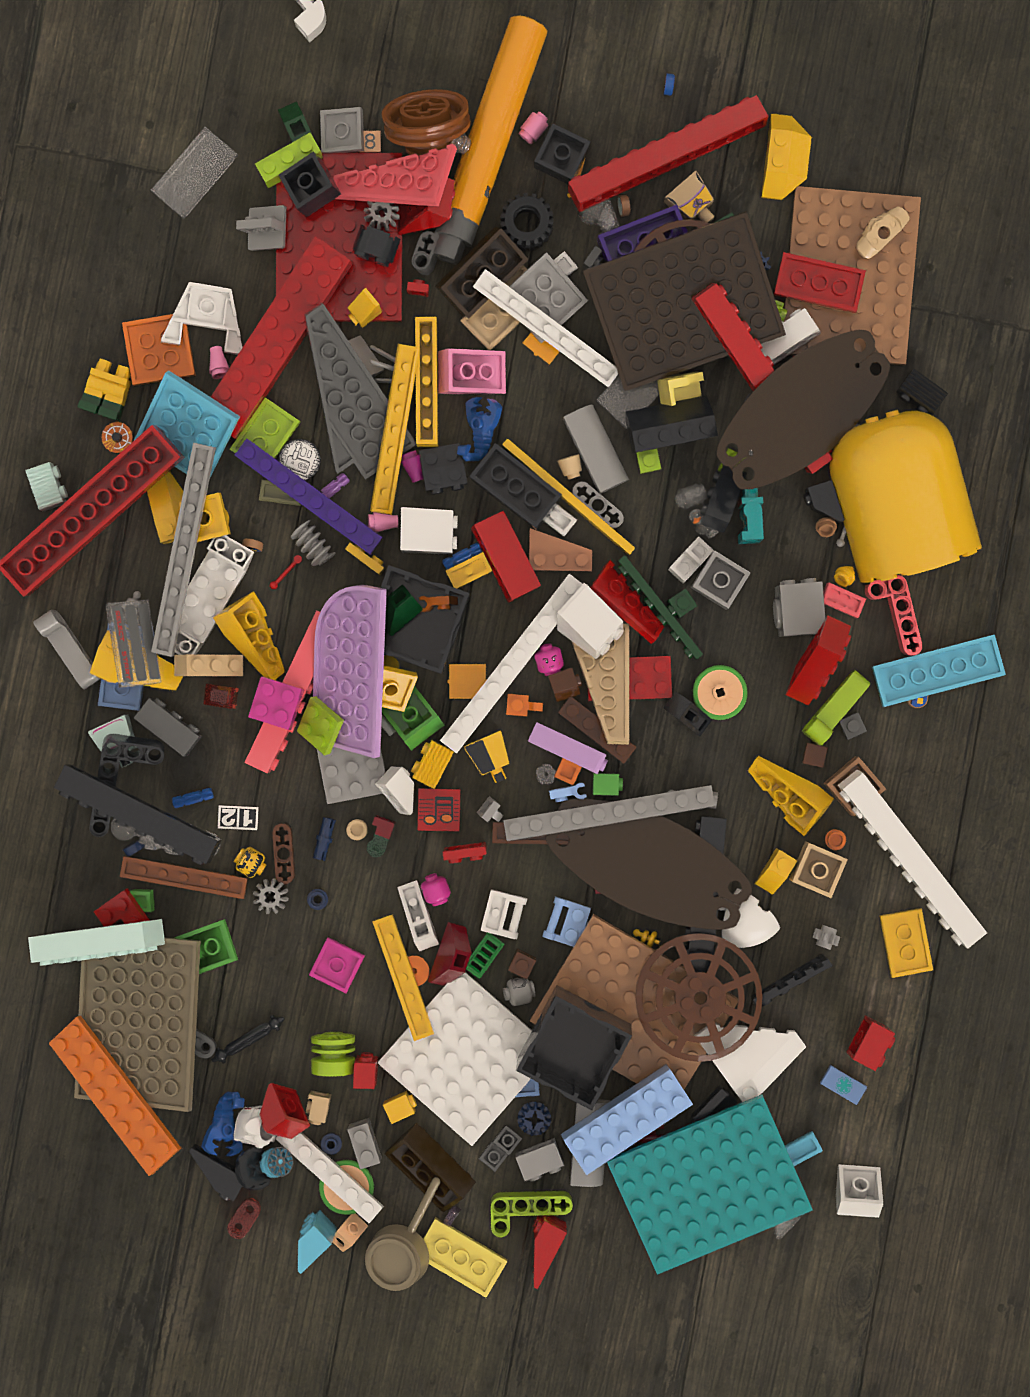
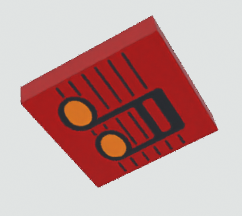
[418,788,461,831]

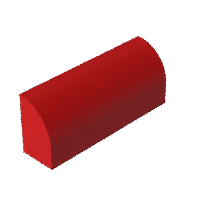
[471,511,541,603]

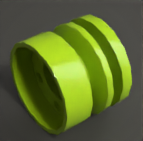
[311,1032,355,1076]

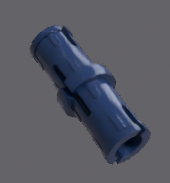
[312,817,336,861]

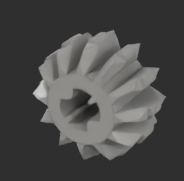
[364,201,400,232]
[253,878,289,914]

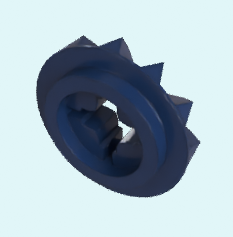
[518,1102,551,1136]

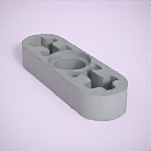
[572,482,624,529]

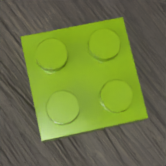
[297,696,344,756]

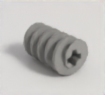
[291,520,336,566]

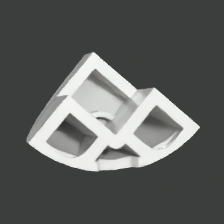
[722,888,780,948]

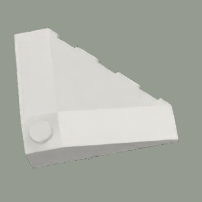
[694,1023,806,1102]

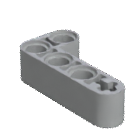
[33,609,101,690]

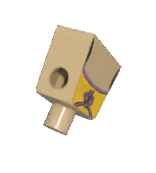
[664,171,715,223]

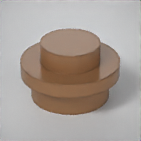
[816,517,837,537]

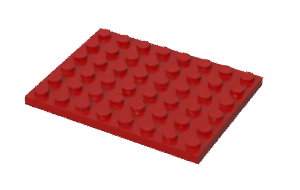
[276,153,403,322]

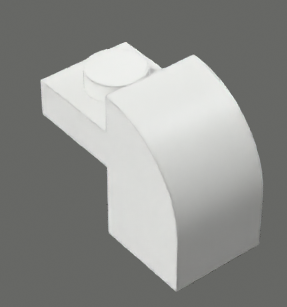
[294,0,326,43]

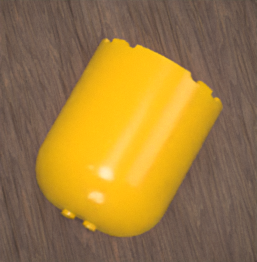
[830,410,982,583]

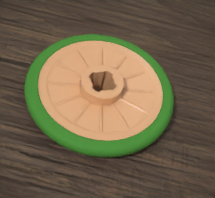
[693,665,747,720]
[319,1160,374,1215]

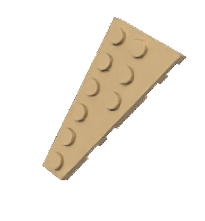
[572,624,629,744]

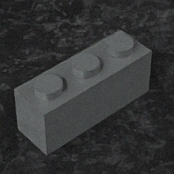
[134,697,202,757]

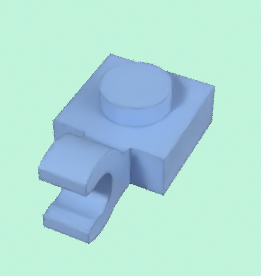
[549,783,587,802]

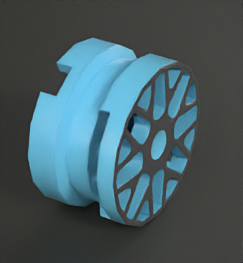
[260,1147,294,1178]

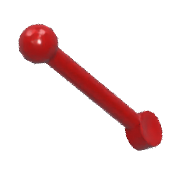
[270,555,302,589]

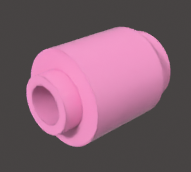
[518,111,549,144]

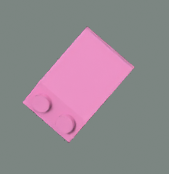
[438,349,506,394]

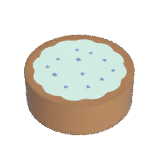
[617,195,631,217]

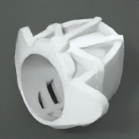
[234,1105,277,1148]

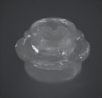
[452,133,471,154]
[536,764,556,784]

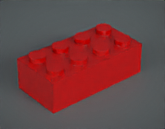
[786,616,851,706]

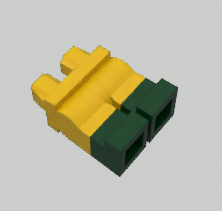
[77,359,132,422]

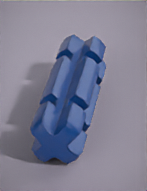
[442,543,482,570]
[172,788,214,808]

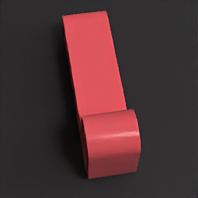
[864,575,922,656]

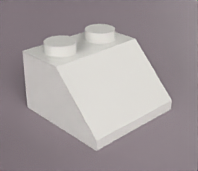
[836,1164,883,1218]

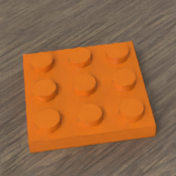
[122,314,196,386]

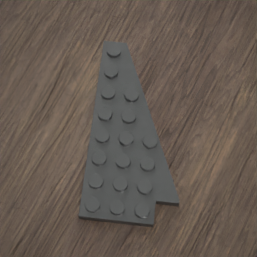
[304,303,416,480]

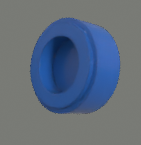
[664,73,675,96]

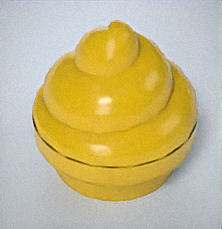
[834,566,855,587]

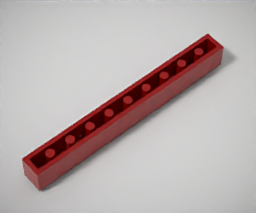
[568,95,768,212]
[691,283,833,474]

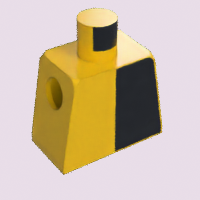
[464,730,509,783]

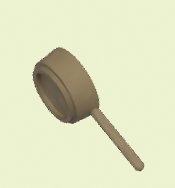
[365,1177,440,1291]

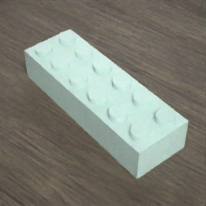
[28,919,165,966]

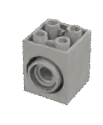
[773,578,825,637]

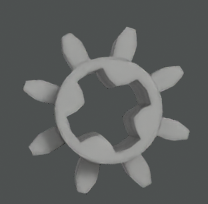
[813,925,840,950]

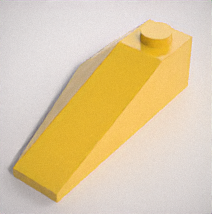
[147,471,183,544]
[213,591,285,680]
[90,630,183,690]
[748,756,834,836]

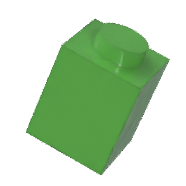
[592,773,623,795]

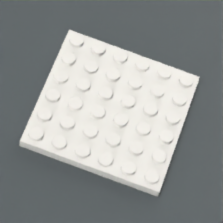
[378,971,532,1146]

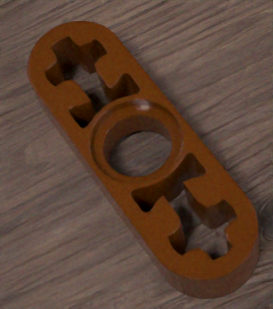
[272,823,295,884]

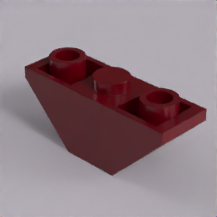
[428,922,471,986]

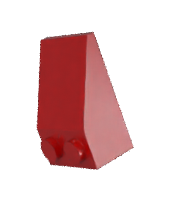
[397,178,455,235]
[533,1215,567,1289]

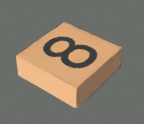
[360,131,381,153]

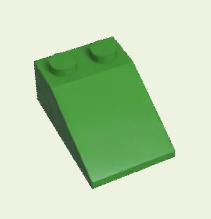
[382,686,445,751]
[174,919,238,974]

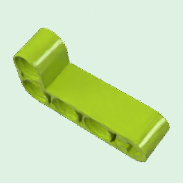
[802,669,871,746]
[491,1191,573,1237]

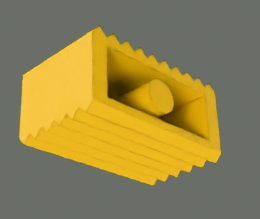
[411,740,454,789]

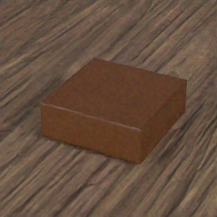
[802,743,828,768]

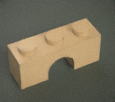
[174,654,243,676]

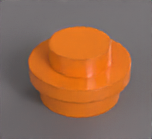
[825,829,846,850]

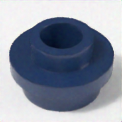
[307,889,328,910]
[321,1133,342,1154]

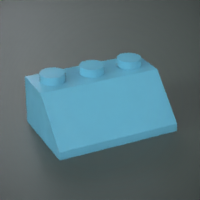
[298,1210,337,1274]

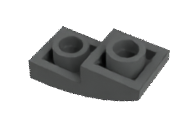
[478,1125,522,1172]

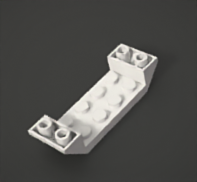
[175,536,254,655]

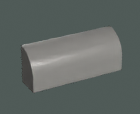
[563,405,629,494]
[570,1099,610,1187]

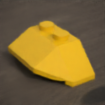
[761,114,811,200]

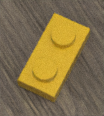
[345,543,385,575]
[446,552,492,589]

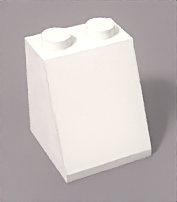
[400,507,458,554]
[557,583,624,659]

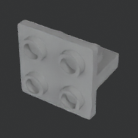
[236,205,286,251]

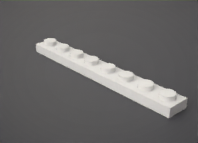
[473,269,618,387]

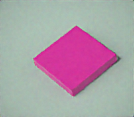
[309,937,365,993]

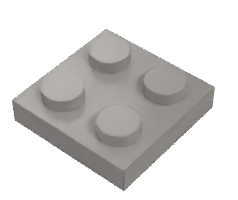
[320,107,364,153]

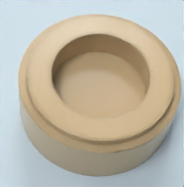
[346,819,368,840]

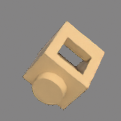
[306,1090,332,1125]

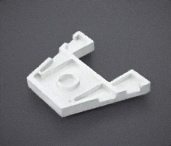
[161,282,243,355]

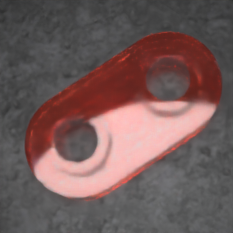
[227,1198,261,1239]

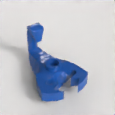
[457,397,502,461]
[201,1092,245,1156]

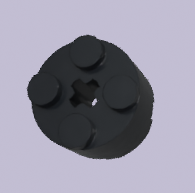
[353,225,401,267]

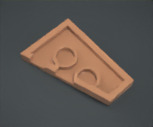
[529,528,592,572]

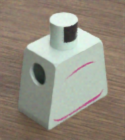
[88,715,136,767]

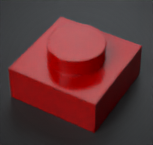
[407,279,430,297]

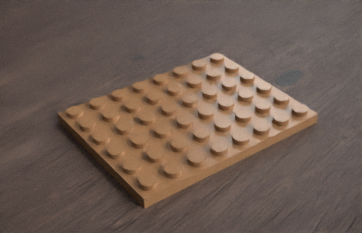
[784,186,921,365]
[530,914,738,1090]

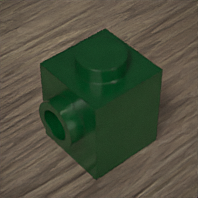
[666,589,697,618]

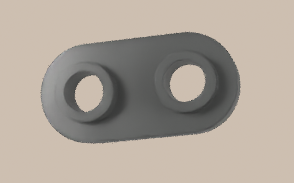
[195,1029,217,1058]

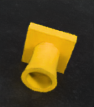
[179,493,231,542]
[382,655,418,712]

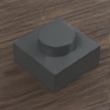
[583,246,603,269]
[839,712,867,740]

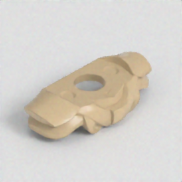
[856,207,910,259]

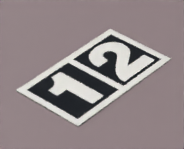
[218,805,258,830]

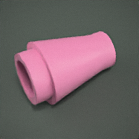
[209,346,229,379]
[367,512,398,532]

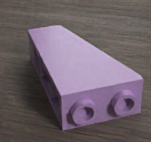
[528,722,608,774]

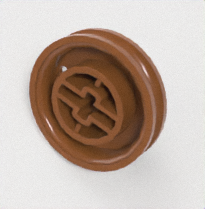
[382,89,471,156]

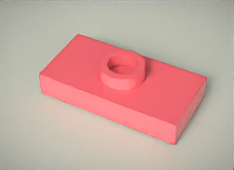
[823,582,866,618]

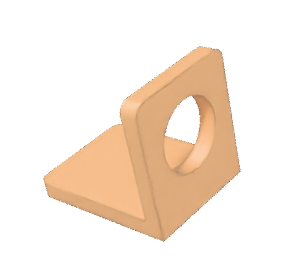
[333,1213,368,1252]

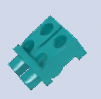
[738,488,764,544]

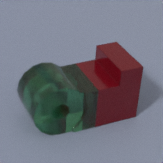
[367,815,396,857]

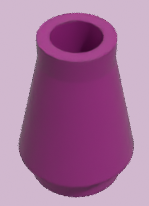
[401,450,424,483]

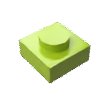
[636,449,661,474]

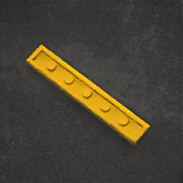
[373,914,435,1041]

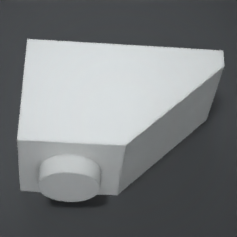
[375,766,414,815]

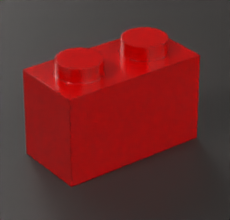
[353,1052,378,1089]

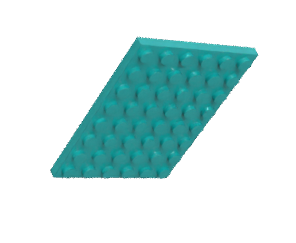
[607,1094,813,1275]

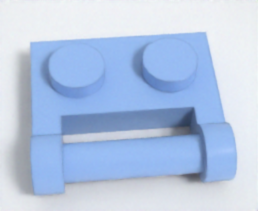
[542,896,591,947]

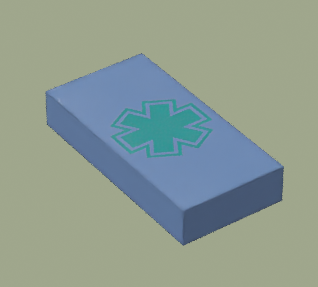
[820,1065,867,1105]

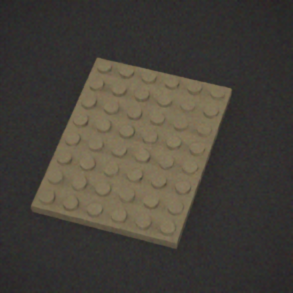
[74,937,201,1112]

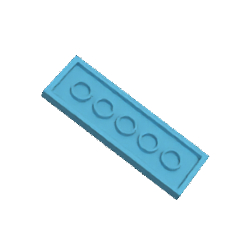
[872,634,1006,707]

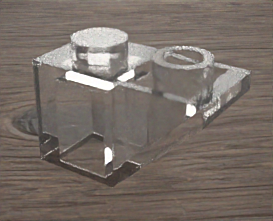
[578,199,619,232]

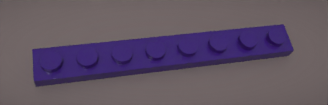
[235,438,383,555]

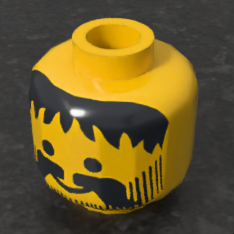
[234,847,266,878]

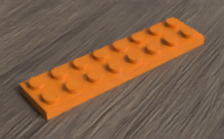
[49,1016,181,1176]

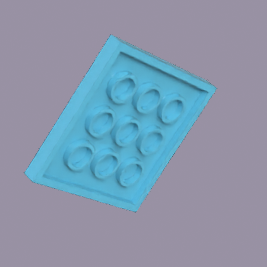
[134,371,240,477]

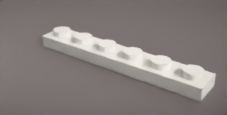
[276,1132,384,1223]

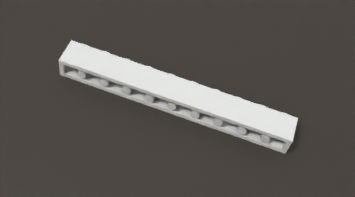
[440,574,583,753]
[837,770,987,949]

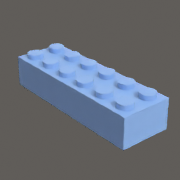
[561,1064,693,1175]

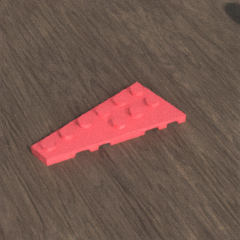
[333,144,457,207]

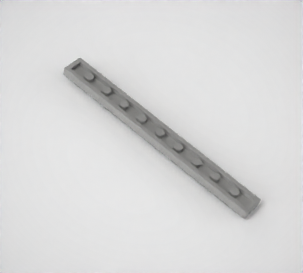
[151,443,216,657]
[503,785,715,841]

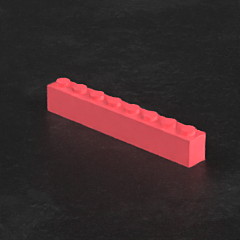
[245,610,320,773]

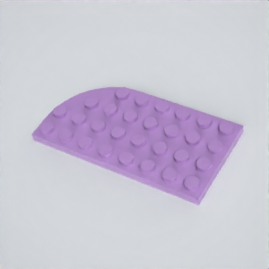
[313,585,386,758]

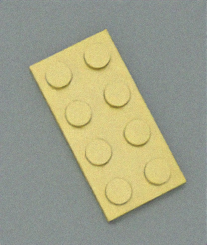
[423,1217,508,1297]

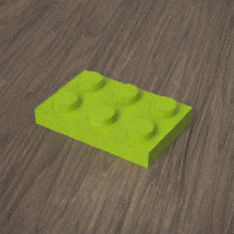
[230,398,300,459]

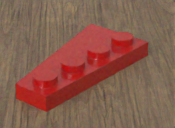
[590,560,664,644]

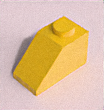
[348,288,382,328]
[755,848,797,895]

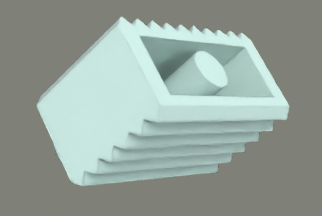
[25,462,68,511]

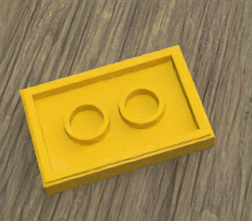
[879,908,933,978]

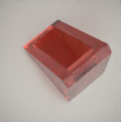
[203,684,239,709]

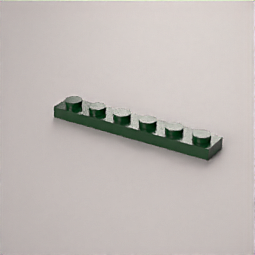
[617,555,703,660]

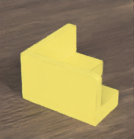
[657,371,704,406]

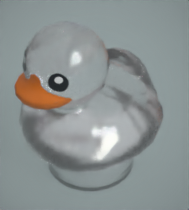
[689,509,718,539]

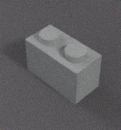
[347,1118,382,1169]
[516,1138,564,1181]

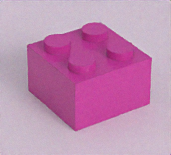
[248,676,304,730]

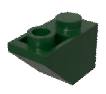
[278,101,313,142]
[385,584,423,636]

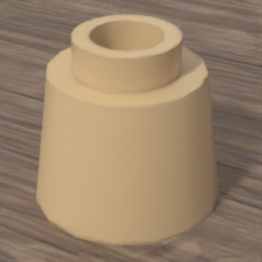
[557,454,582,479]

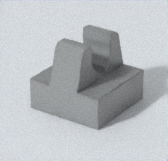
[477,796,504,822]

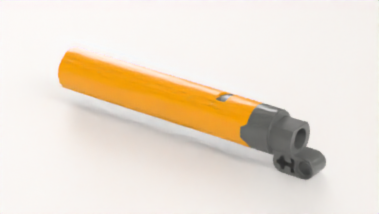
[412,15,547,275]

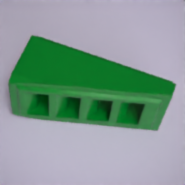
[466,932,505,979]

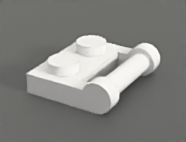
[481,889,527,939]

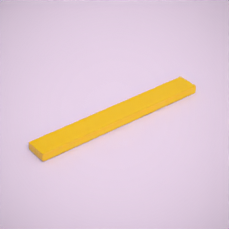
[370,344,420,515]
[502,439,635,556]

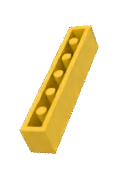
[415,317,438,447]

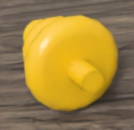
[633,929,660,947]

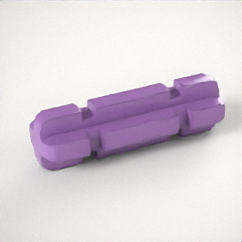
[321,473,350,499]

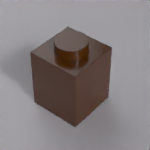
[548,668,582,702]
[508,948,536,979]

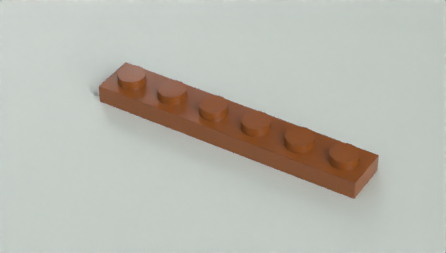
[120,856,248,899]

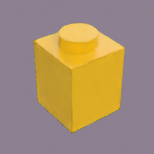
[383,1090,417,1124]

